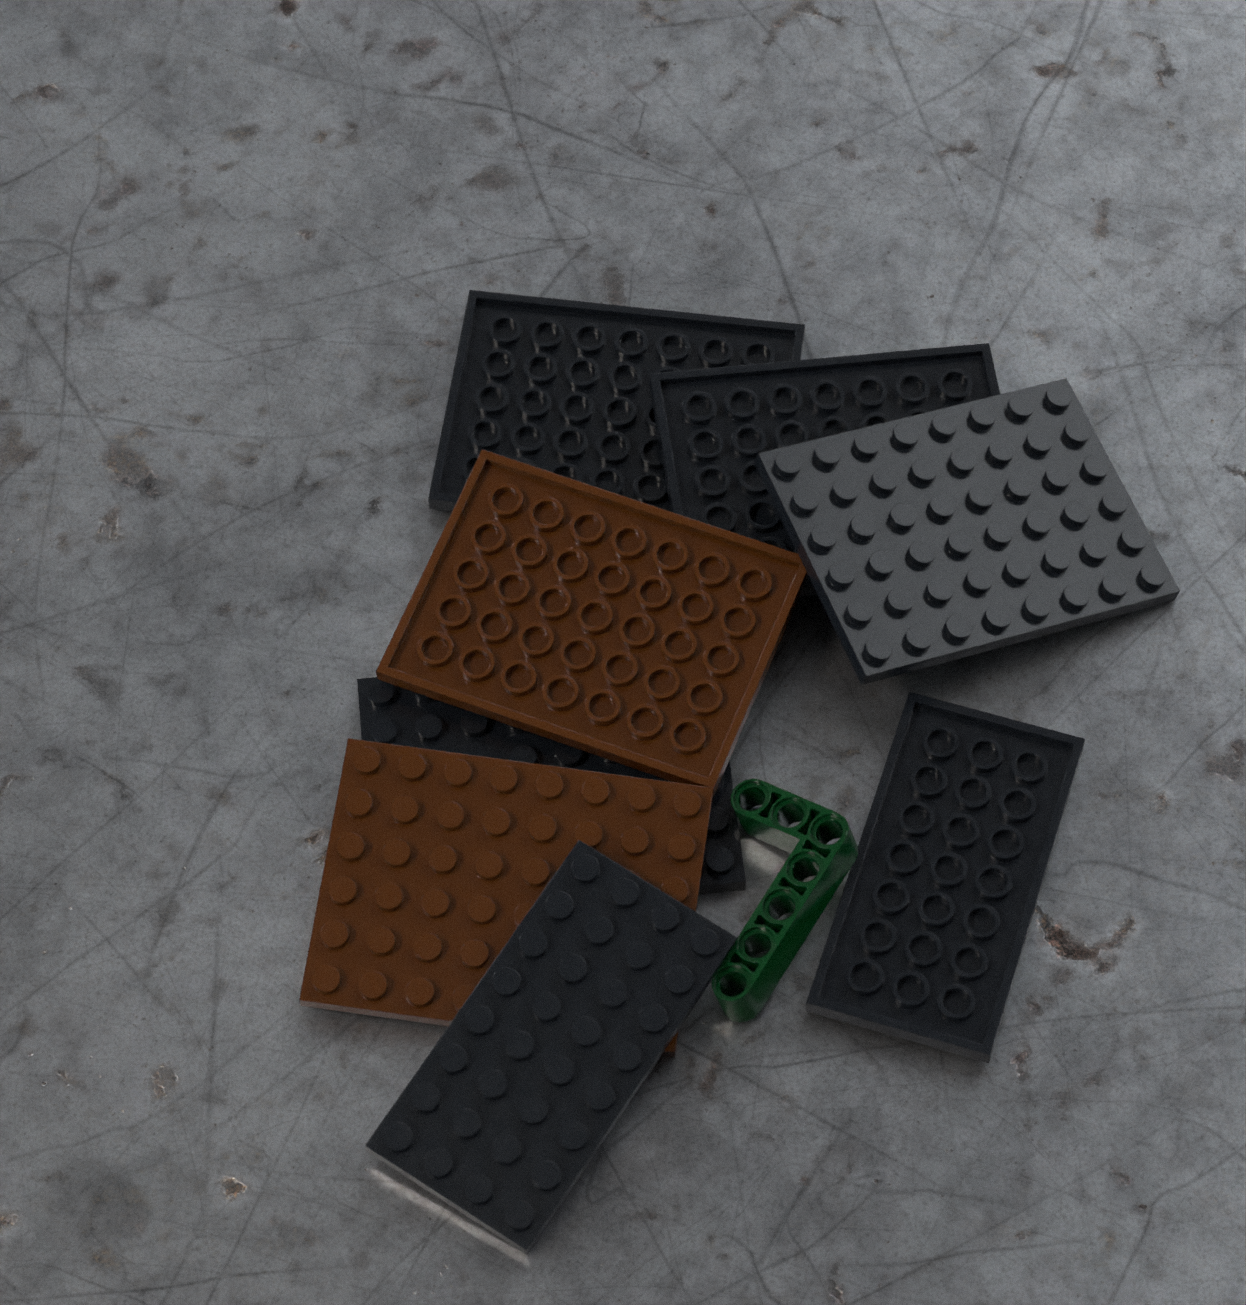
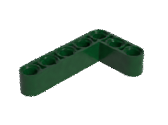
[711,779,858,1022]

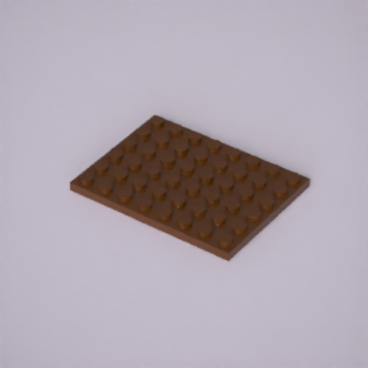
[376,449,808,796]
[299,738,713,1058]

